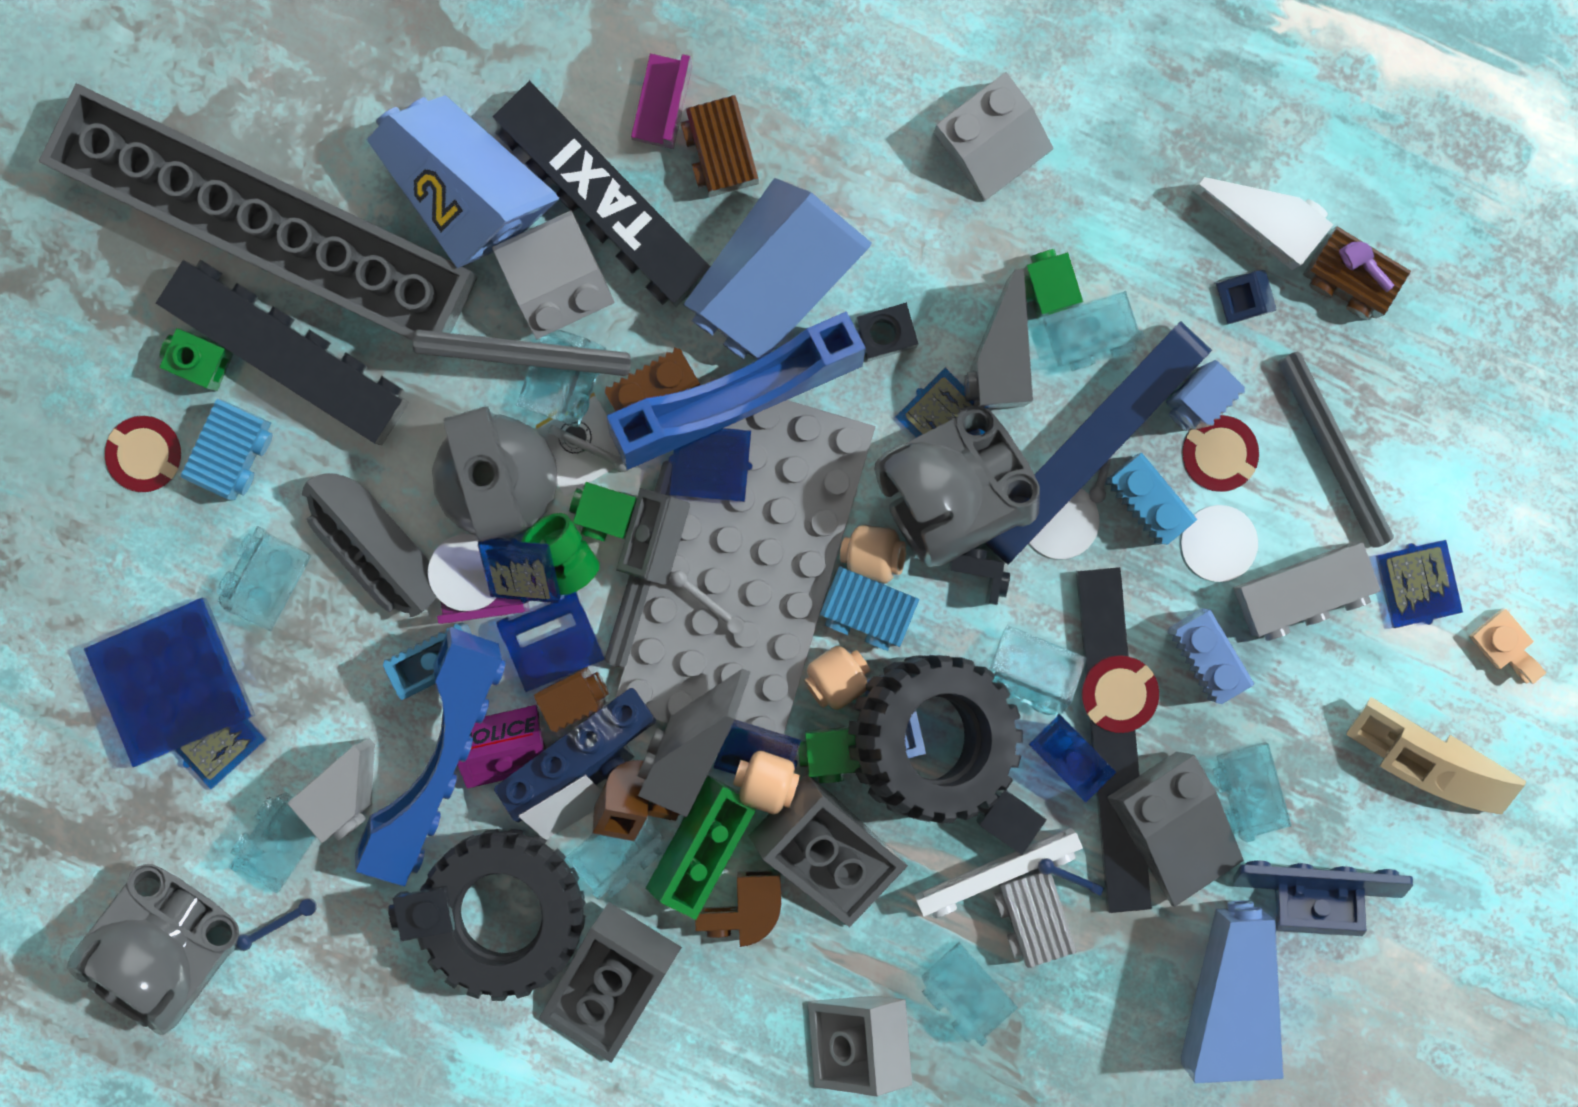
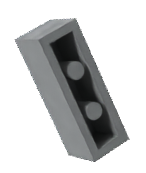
[1233,542,1381,641]

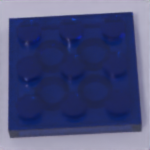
[84,597,256,768]

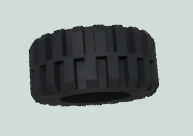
[848,655,1023,824]
[417,829,586,1001]

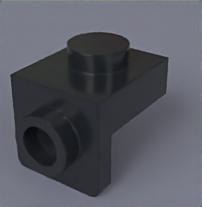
[948,549,1010,605]
[388,886,455,941]

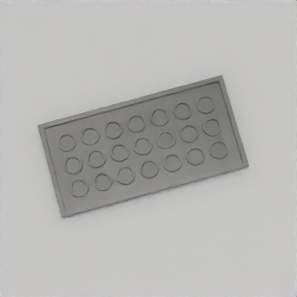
[616,377,876,755]

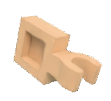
[1469,609,1546,684]

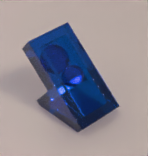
[1028,714,1116,803]

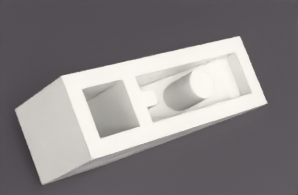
[1192,177,1334,270]

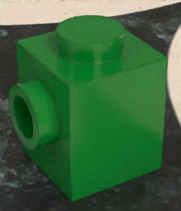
[1024,249,1084,319]
[159,328,233,391]
[569,482,637,542]
[797,727,861,783]

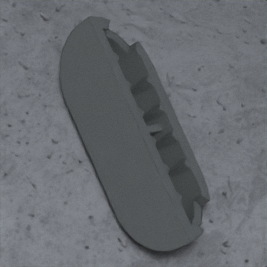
[302,473,436,617]

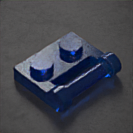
[496,591,605,692]

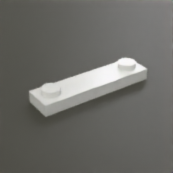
[915,828,1083,918]

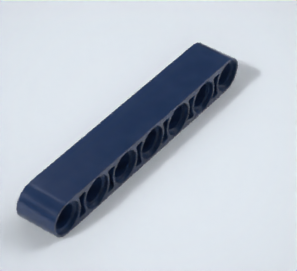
[985,321,1212,565]

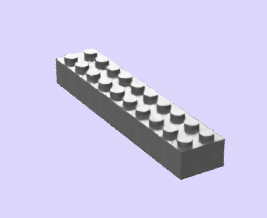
[38,83,478,341]

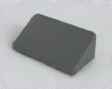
[616,488,690,585]

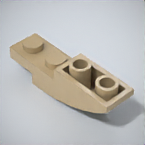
[1346,697,1526,815]

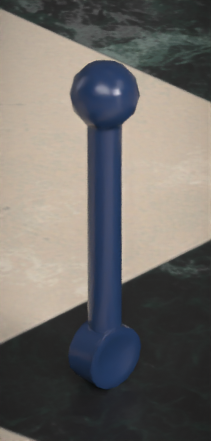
[1038,858,1105,896]
[236,898,317,951]

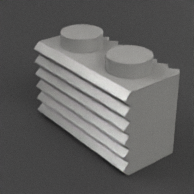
[993,868,1076,968]

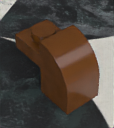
[593,760,680,841]
[695,870,781,947]

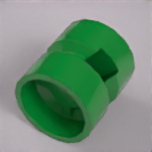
[521,513,600,595]

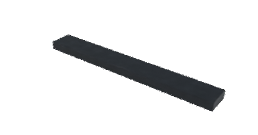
[1076,567,1152,913]

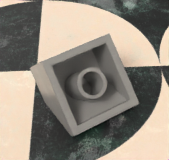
[933,72,1054,201]
[492,210,615,340]
[287,738,375,843]
[808,996,912,1096]

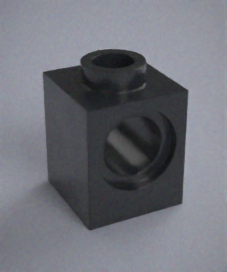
[855,302,919,362]
[976,790,1047,855]

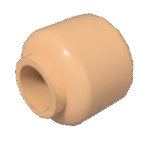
[840,525,906,584]
[804,646,871,710]
[733,751,800,814]

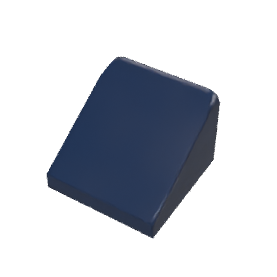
[1216,270,1277,325]

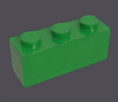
[645,775,757,920]

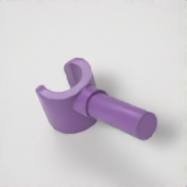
[1339,242,1394,292]

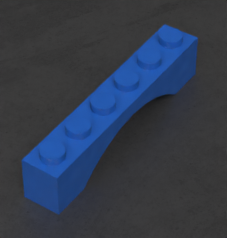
[607,311,866,470]
[355,627,505,887]

